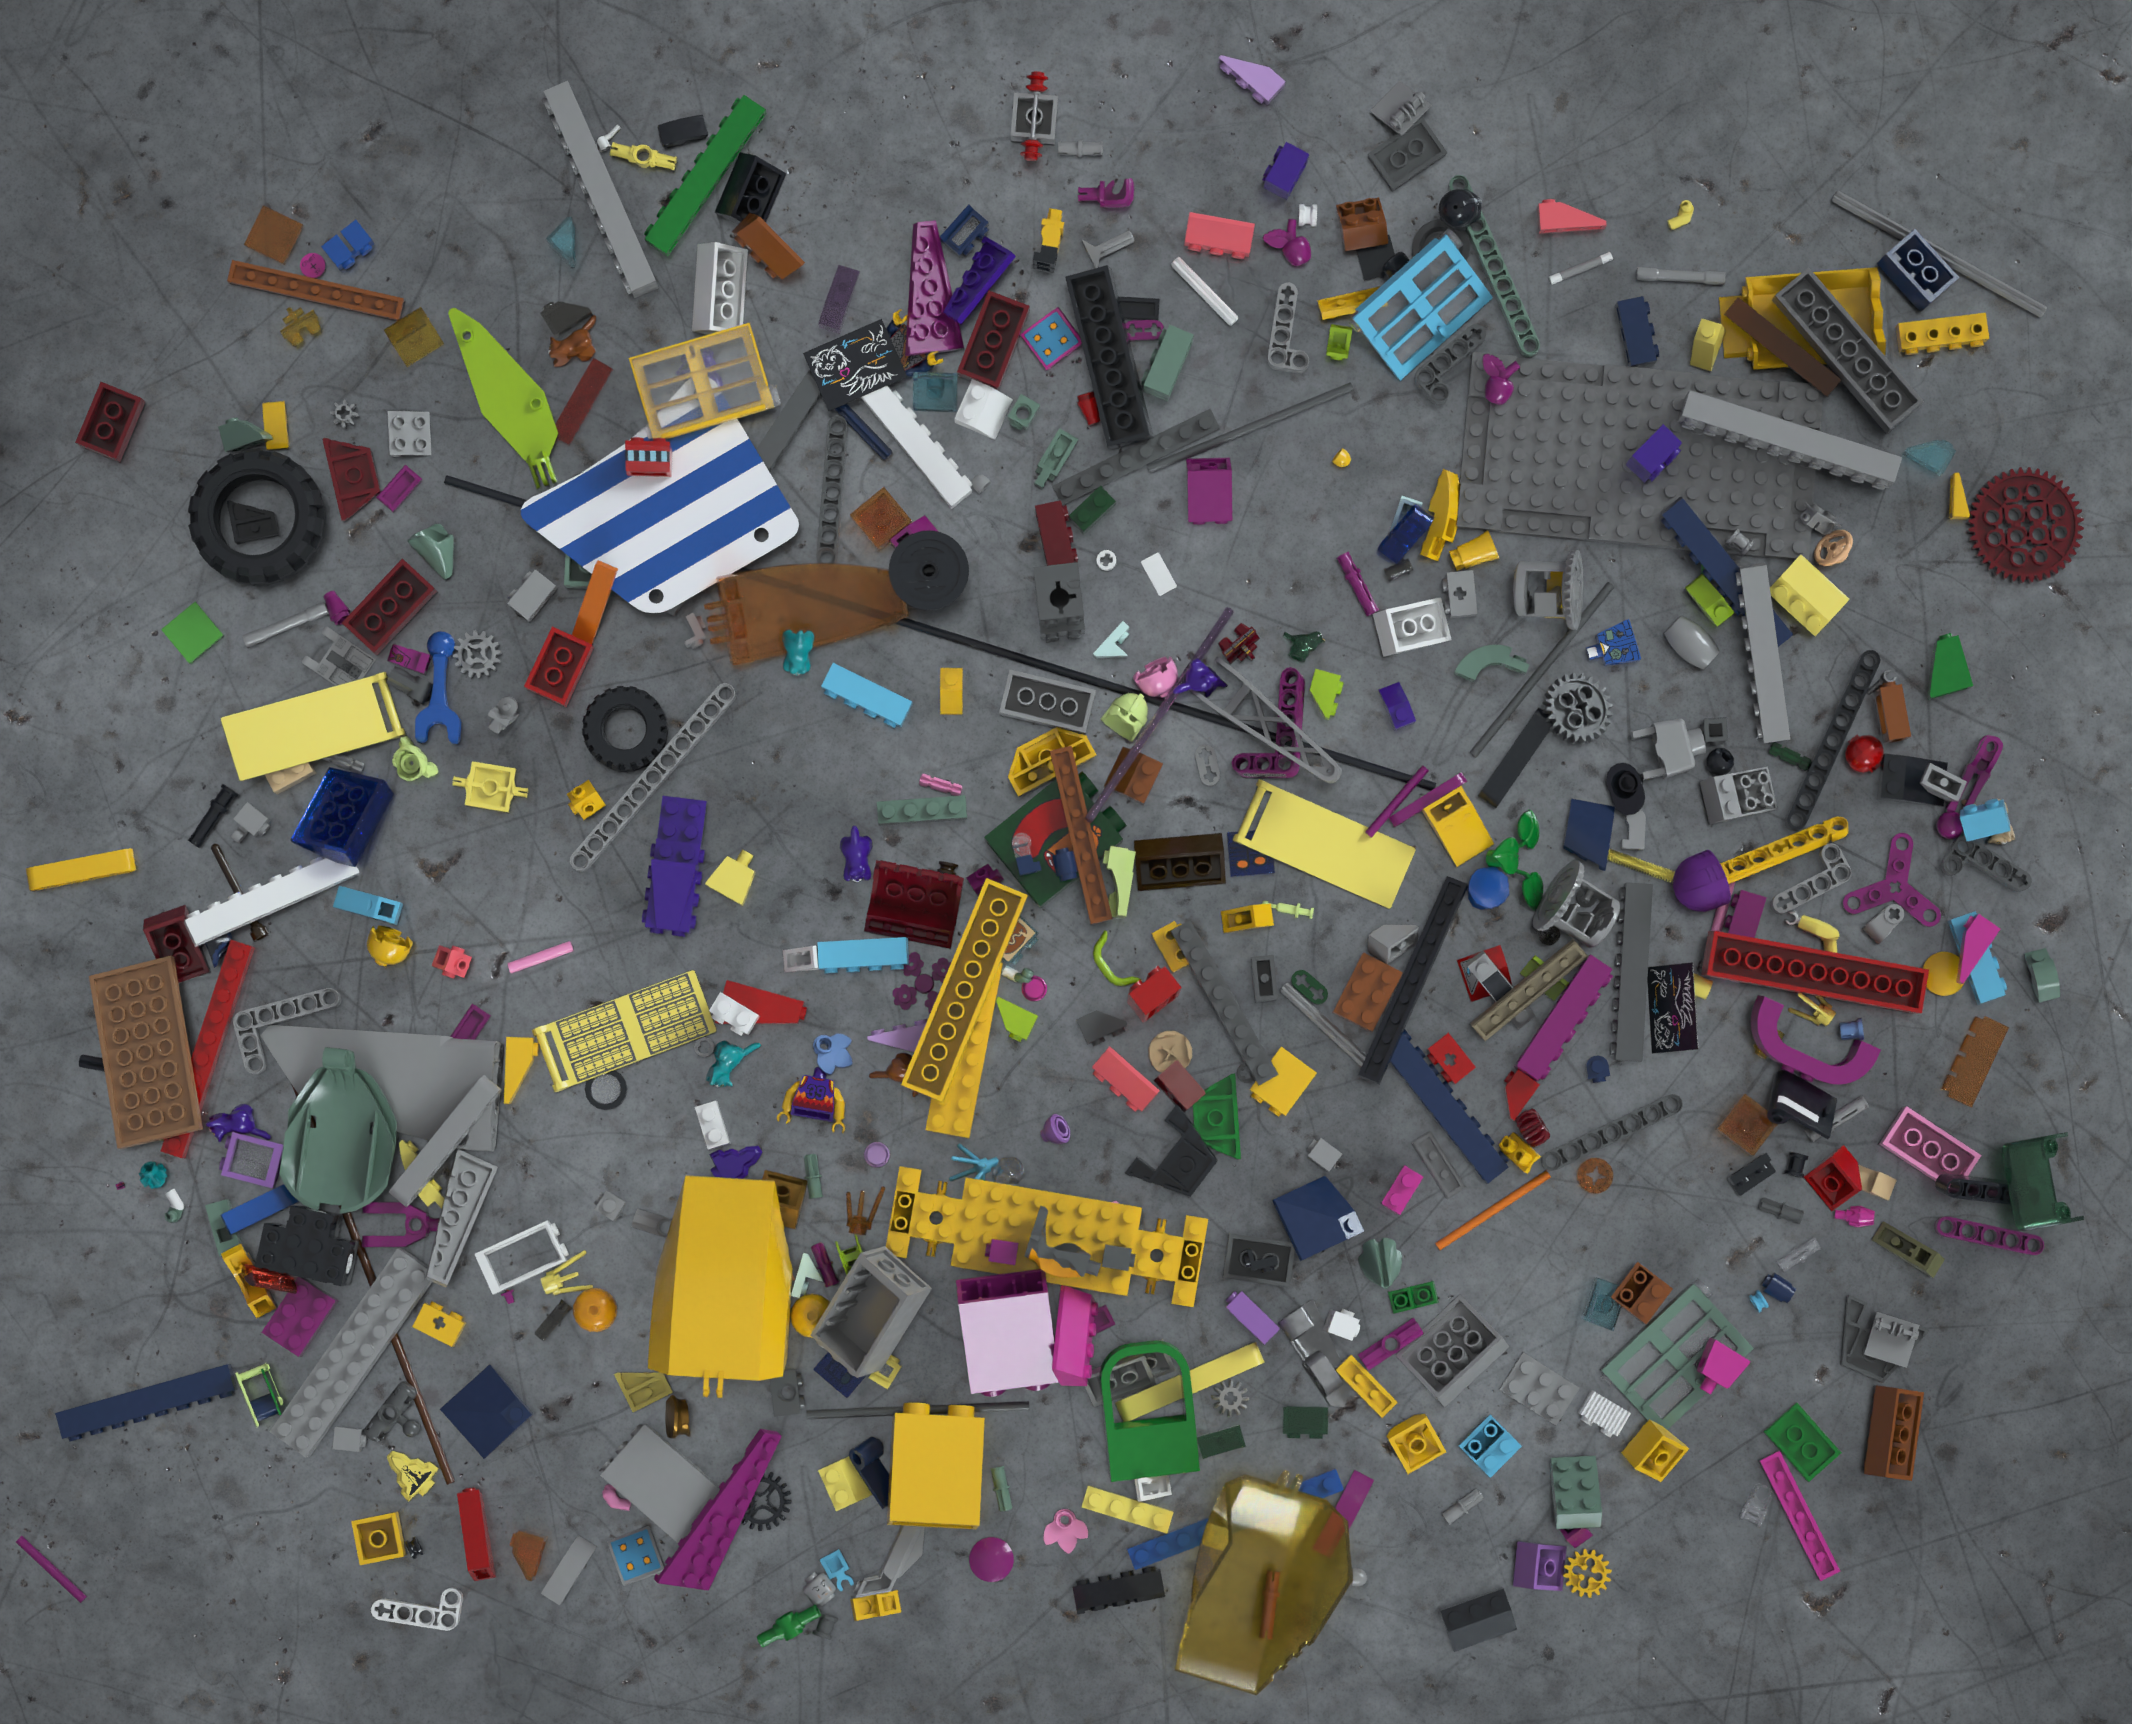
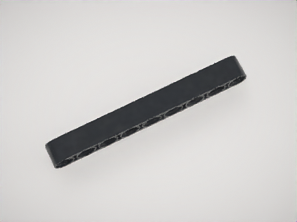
[1785,650,1881,831]

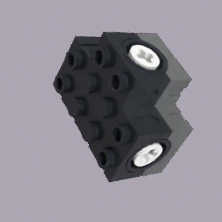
[255,1205,359,1286]

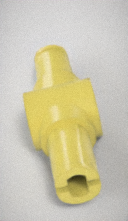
[610,142,677,170]

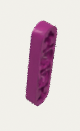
[1389,772,1467,827]

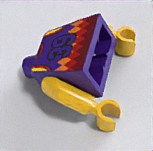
[777,1067,845,1133]

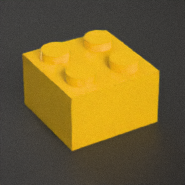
[351,1511,407,1565]

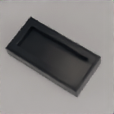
[1119,297,1160,320]

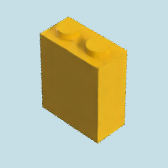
[1249,1047,1317,1117]

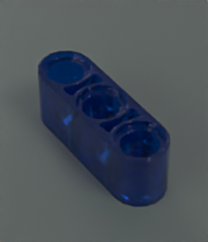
[1378,504,1434,564]

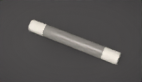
[1549,252,1613,285]

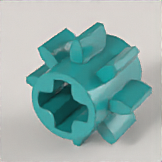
[139,1161,167,1189]

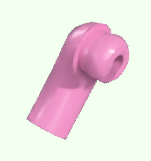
[602,1484,631,1511]

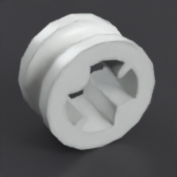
[1097,550,1116,571]

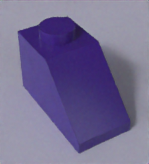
[1378,682,1416,731]

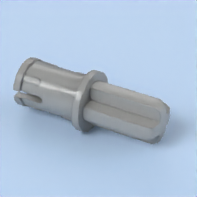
[1441,1489,1484,1525]

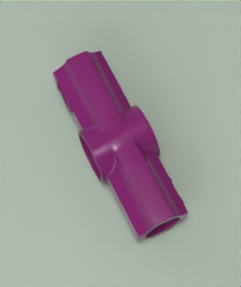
[1358,1318,1424,1371]

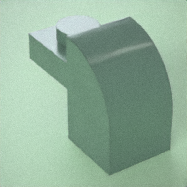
[2024,948,2060,1003]

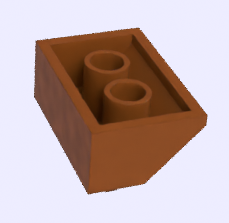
[732,213,805,279]

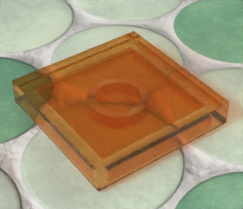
[244,206,304,264]

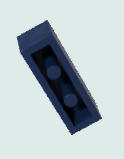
[1615,296,1659,367]

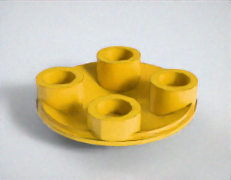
[1923,952,1965,996]

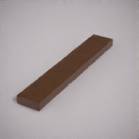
[1724,297,1841,397]

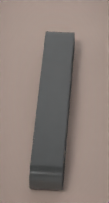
[816,416,848,569]
[1541,1094,1683,1171]

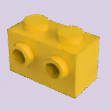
[1151,921,1189,973]

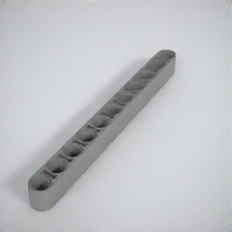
[570,683,736,872]

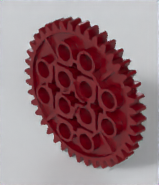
[1967,467,2084,583]

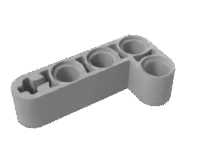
[1267,282,1309,373]
[1770,843,1852,914]

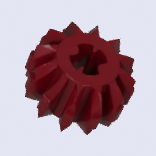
[1516,1108,1550,1148]

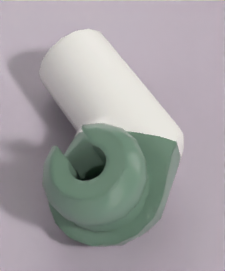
[1001,965,1034,984]
[165,1189,184,1223]

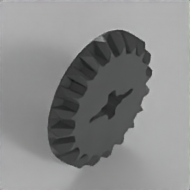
[1412,219,1470,276]

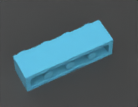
[821,663,913,728]
[1948,911,2007,1005]
[817,937,909,974]

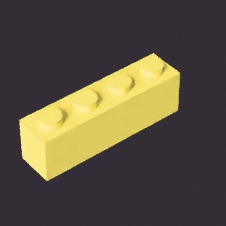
[1081,1485,1174,1533]

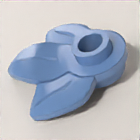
[813,1034,852,1075]

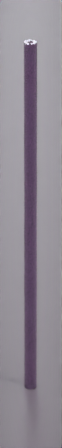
[1085,607,1234,823]

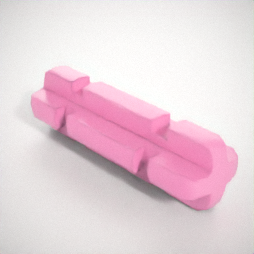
[919,774,962,796]

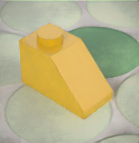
[940,668,963,715]
[1221,904,1274,933]

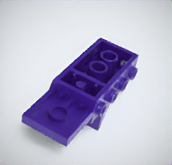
[642,796,707,937]

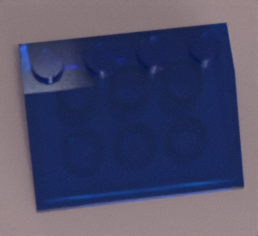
[290,767,394,867]

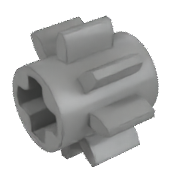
[330,400,359,428]

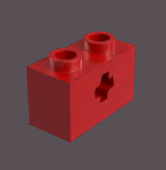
[1426,1032,1476,1084]

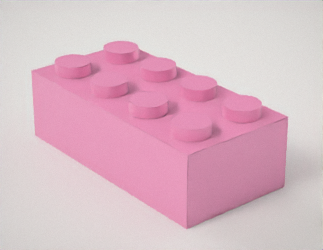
[1879,1106,1982,1188]

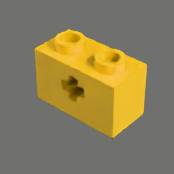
[412,1301,466,1347]

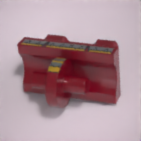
[1218,623,1260,664]

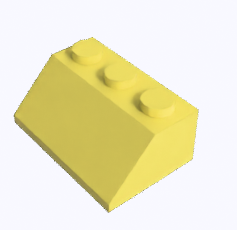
[1770,555,1850,636]

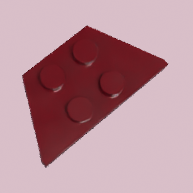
[322,438,381,522]

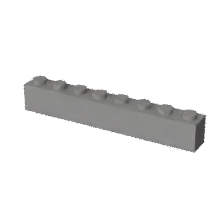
[1735,562,1790,743]

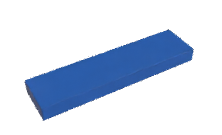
[220,1184,299,1235]

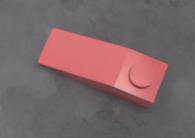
[1537,199,1607,233]

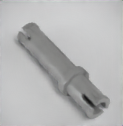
[1805,1095,1869,1142]

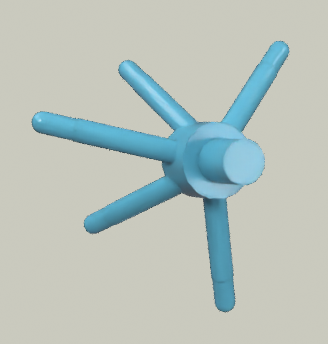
[949,1144,999,1181]

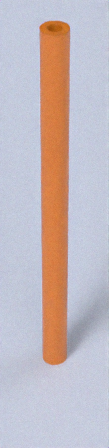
[1435,1170,1551,1250]

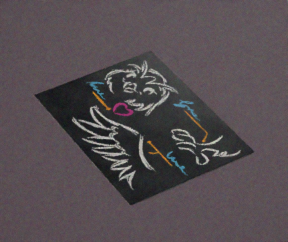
[803,319,907,411]
[1647,962,1698,1054]

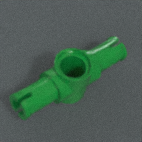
[757,1605,821,1647]

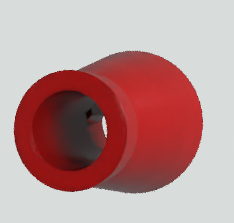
[1077,391,1101,425]

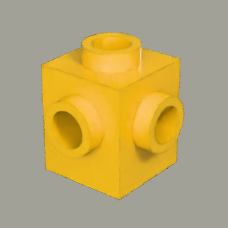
[567,780,606,820]

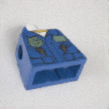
[1586,619,1641,666]

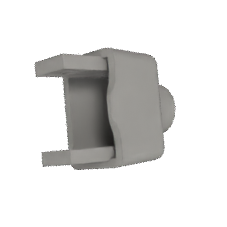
[1630,718,1706,781]

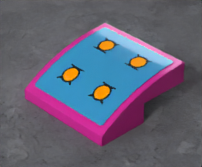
[1021,307,1082,370]

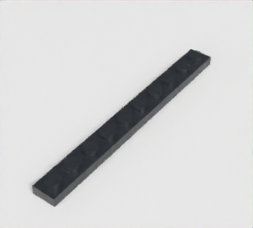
[1358,876,1468,1085]

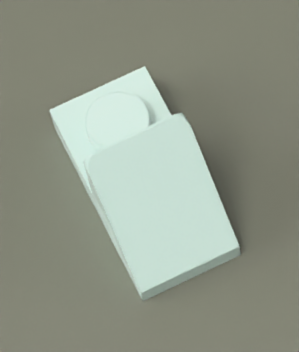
[1093,621,1129,659]
[791,1253,824,1298]

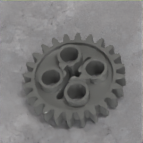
[1542,673,1613,744]

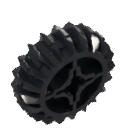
[742,1472,792,1531]

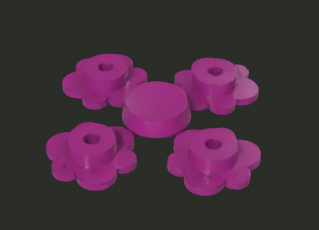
[892,952,951,1013]

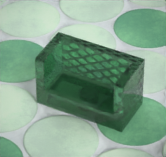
[1197,1425,1246,1459]

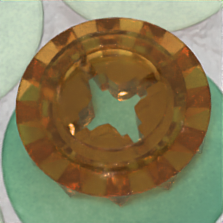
[1578,1158,1613,1194]

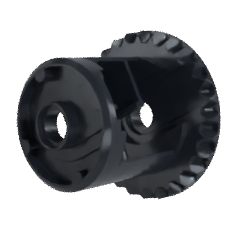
[889,530,969,610]

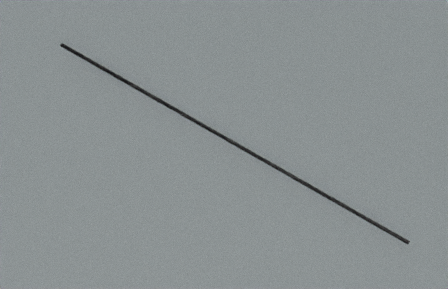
[444,475,1436,791]

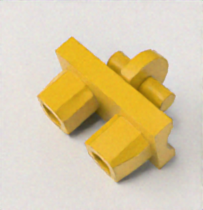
[1499,1132,1541,1174]

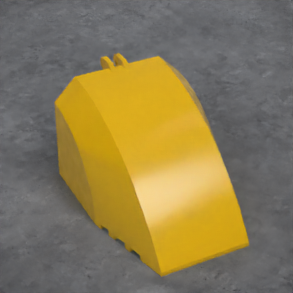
[648,1175,792,1398]

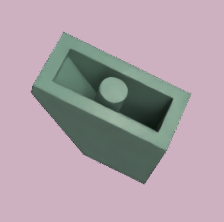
[218,417,273,453]

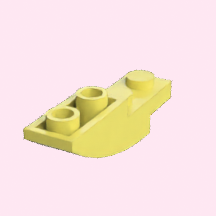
[399,1140,445,1209]

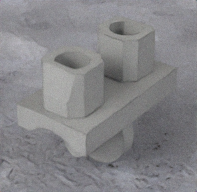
[487,696,519,734]

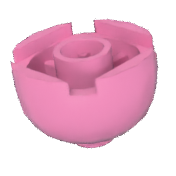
[1133,656,1178,698]

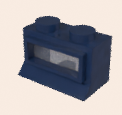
[940,204,989,258]

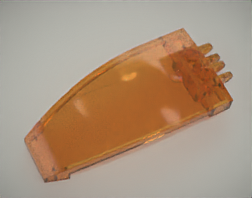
[704,563,908,665]

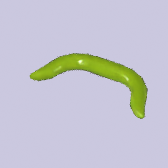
[1093,930,1142,986]

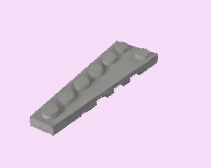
[425,1149,498,1287]

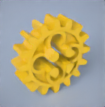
[1562,1549,1612,1598]

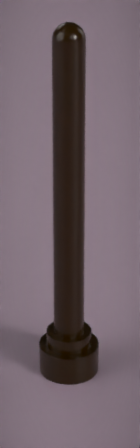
[211,844,270,942]

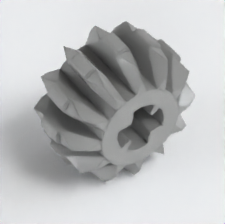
[1211,1379,1249,1417]

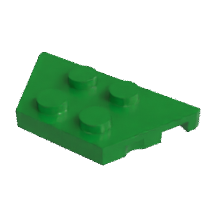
[1193,1073,1241,1159]

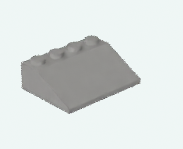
[1395,1295,1509,1408]

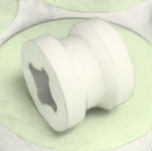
[1298,204,1317,227]

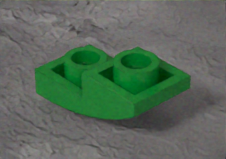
[1388,1281,1439,1314]

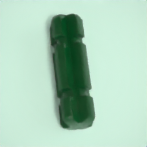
[1769,742,1811,771]

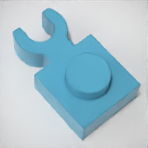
[820,1549,854,1591]

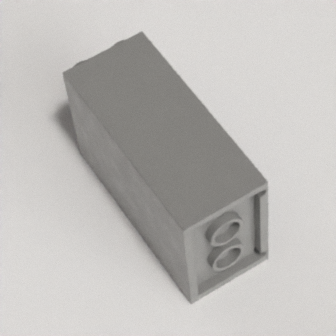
[810,1246,932,1378]
[600,1423,721,1543]

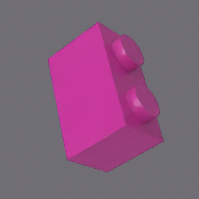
[1380,1165,1423,1215]

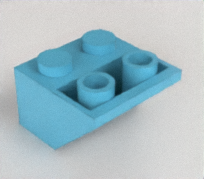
[1459,1415,1522,1478]

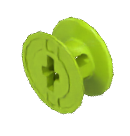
[835,1234,863,1275]

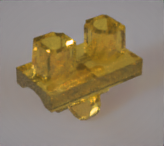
[280,307,321,346]

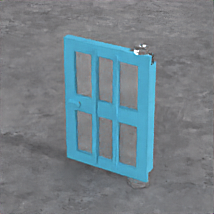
[1349,229,1493,381]

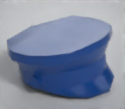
[1468,867,1509,910]

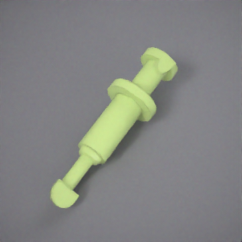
[1262,901,1314,919]

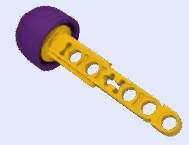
[1673,817,1849,912]

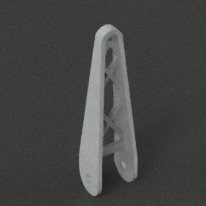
[1191,656,1342,783]

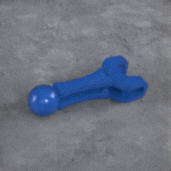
[415,631,461,744]

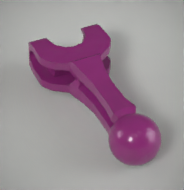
[1936,735,2003,839]

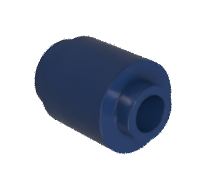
[1052,848,1078,882]
[1761,1272,1796,1303]

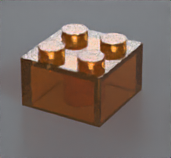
[850,487,912,552]
[1715,1094,1778,1157]

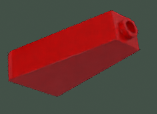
[715,980,807,1025]
[457,1488,496,1581]

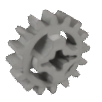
[453,630,502,679]

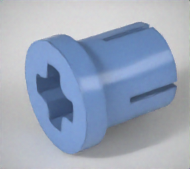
[1840,1018,1864,1040]

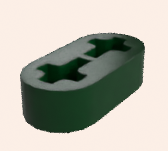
[1291,970,1328,1005]

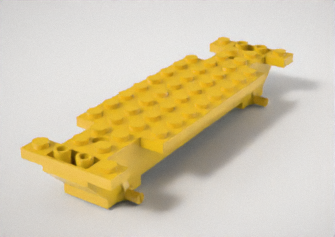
[886,1166,1208,1307]

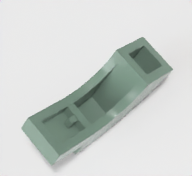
[1453,645,1529,682]

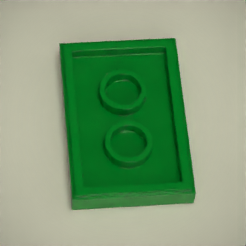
[1763,1402,1842,1482]

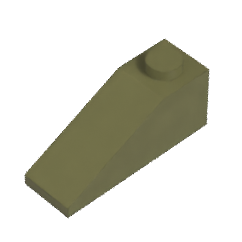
[1872,1221,1945,1278]

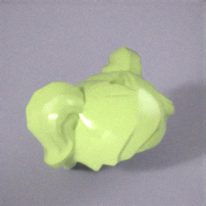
[392,736,438,781]

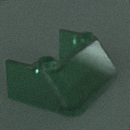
[2002,1132,2084,1231]

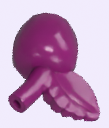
[1263,219,1312,266]
[1483,354,1521,405]

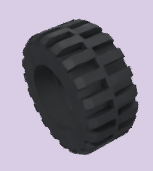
[582,686,668,772]

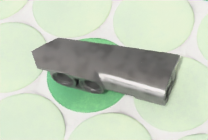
[1278,1300,1351,1407]

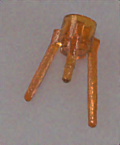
[846,1186,885,1235]

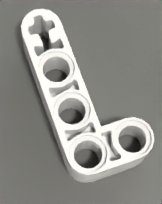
[371,1587,463,1631]

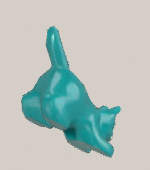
[782,630,815,676]
[706,1041,761,1087]

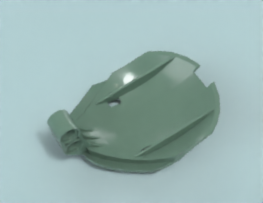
[279,1047,397,1214]

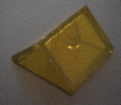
[384,307,444,367]

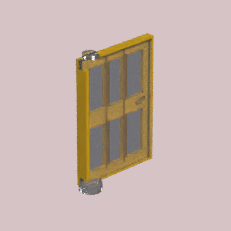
[629,323,781,439]

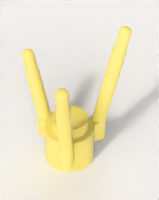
[1788,992,1836,1026]
[541,1250,593,1296]

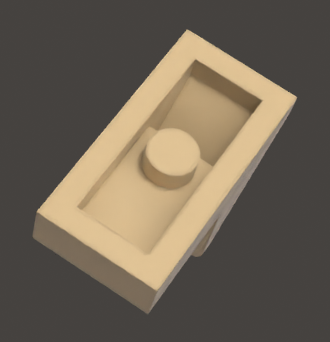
[1858,1165,1897,1201]

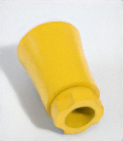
[1449,530,1500,571]

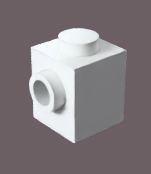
[1323,1309,1360,1341]

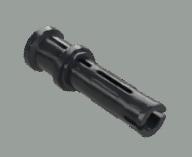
[188,783,239,848]

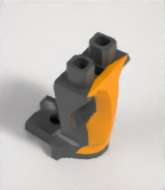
[1024,1206,1101,1278]

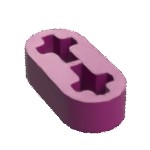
[1125,320,1164,342]

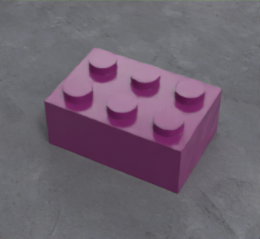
[261,1277,339,1357]

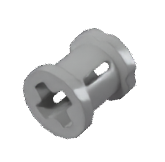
[1725,528,1755,557]

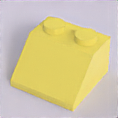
[818,1456,873,1511]

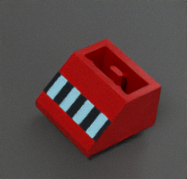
[625,437,672,477]

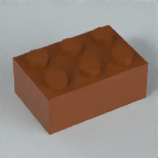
[1332,952,1403,1033]

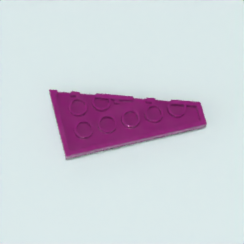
[905,220,964,356]

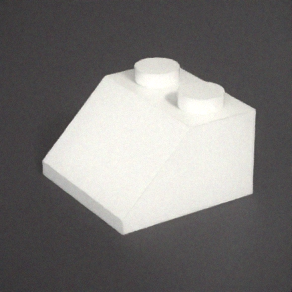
[955,379,1013,440]

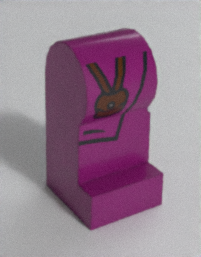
[387,644,432,676]

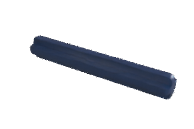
[834,403,892,460]

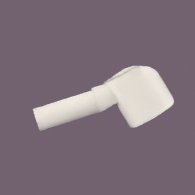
[596,125,621,153]

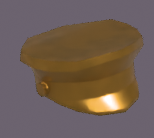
[665,1395,690,1438]

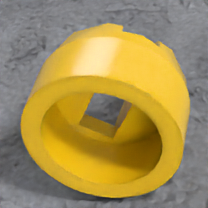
[1332,448,1351,467]

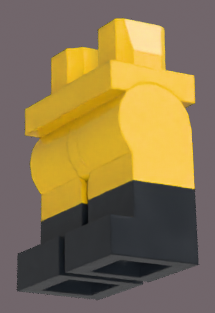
[1033,208,1064,273]

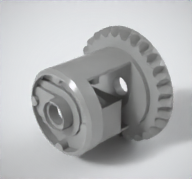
[1513,550,1583,630]
[1533,860,1620,948]

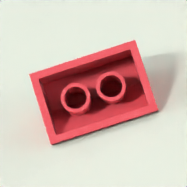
[1184,212,1255,259]
[1092,1046,1160,1112]

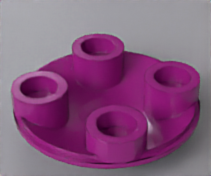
[969,1537,1014,1582]

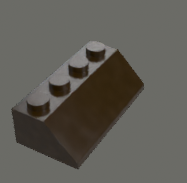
[1134,833,1226,891]

